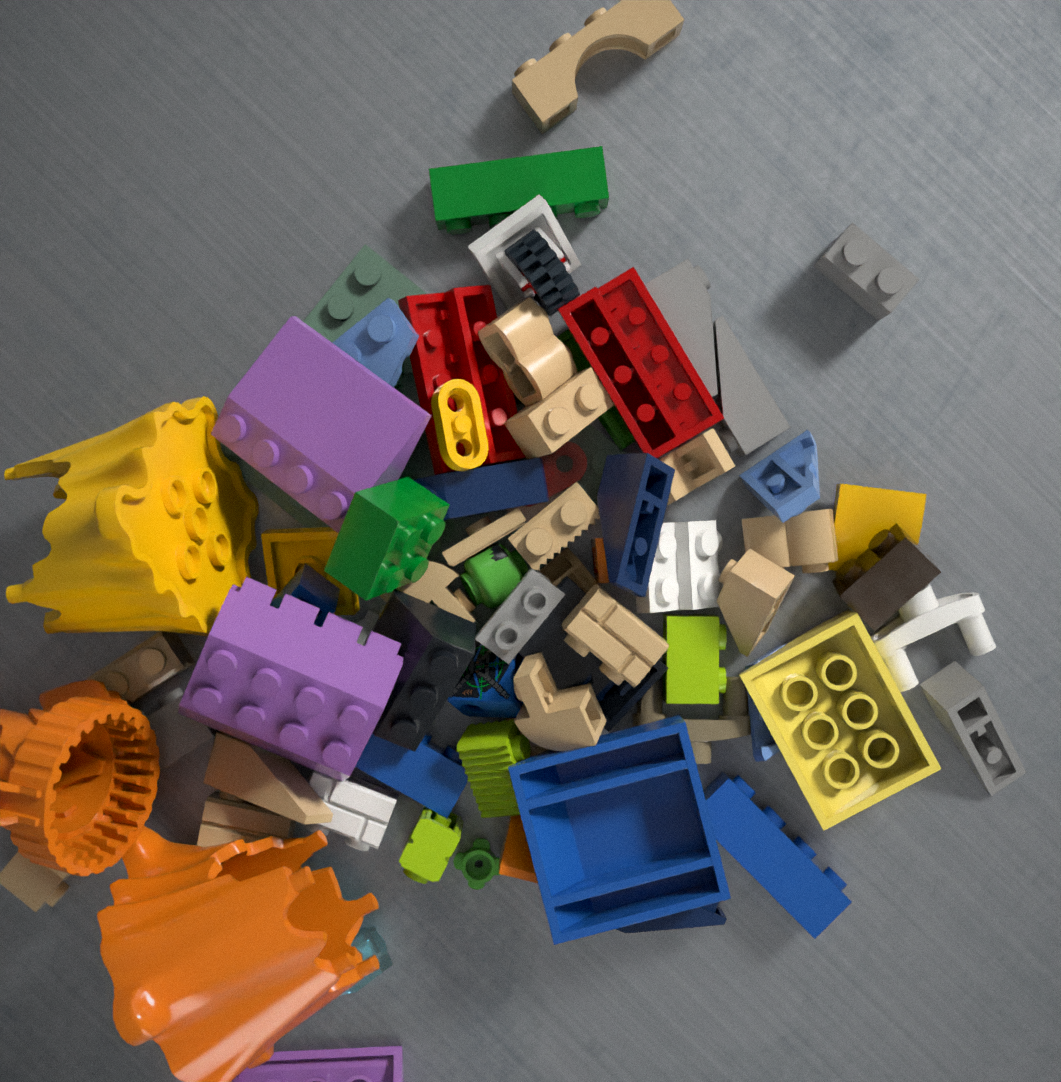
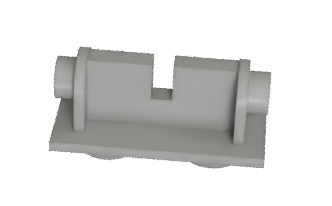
[475,568,565,664]

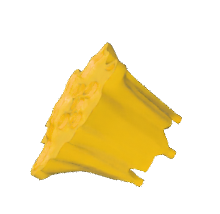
[4,396,259,637]

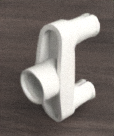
[871,584,996,692]

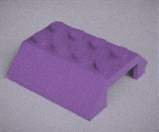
[178,577,403,782]

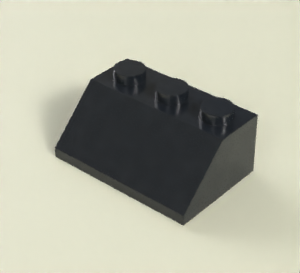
[363,589,476,752]

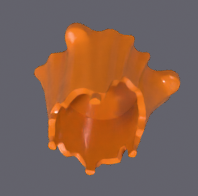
[97,826,380,1082]

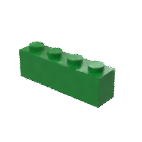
[429,146,609,235]

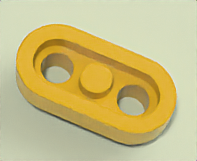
[431,379,489,471]

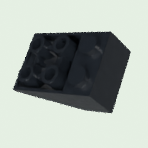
[518,576,669,732]

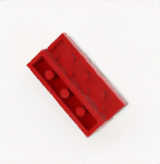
[558,267,724,459]
[398,285,526,475]

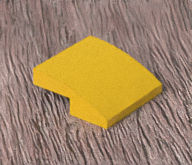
[828,483,927,571]

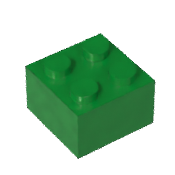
[324,477,450,601]

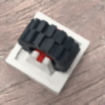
[467,195,581,316]

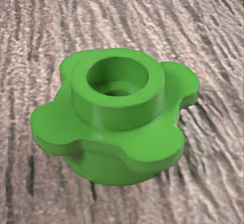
[453,838,501,890]

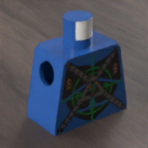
[447,640,524,718]

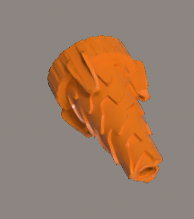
[0,680,160,876]

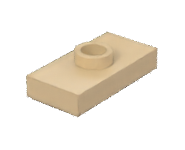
[442,507,526,567]

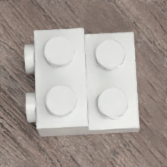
[636,520,724,613]

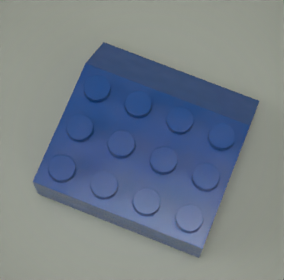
[508,715,731,945]

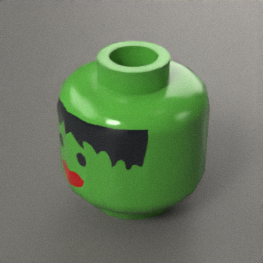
[460,543,528,609]

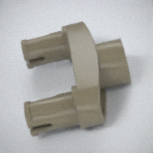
[632,675,751,764]

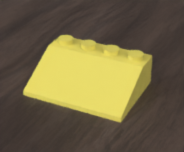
[739,609,941,831]

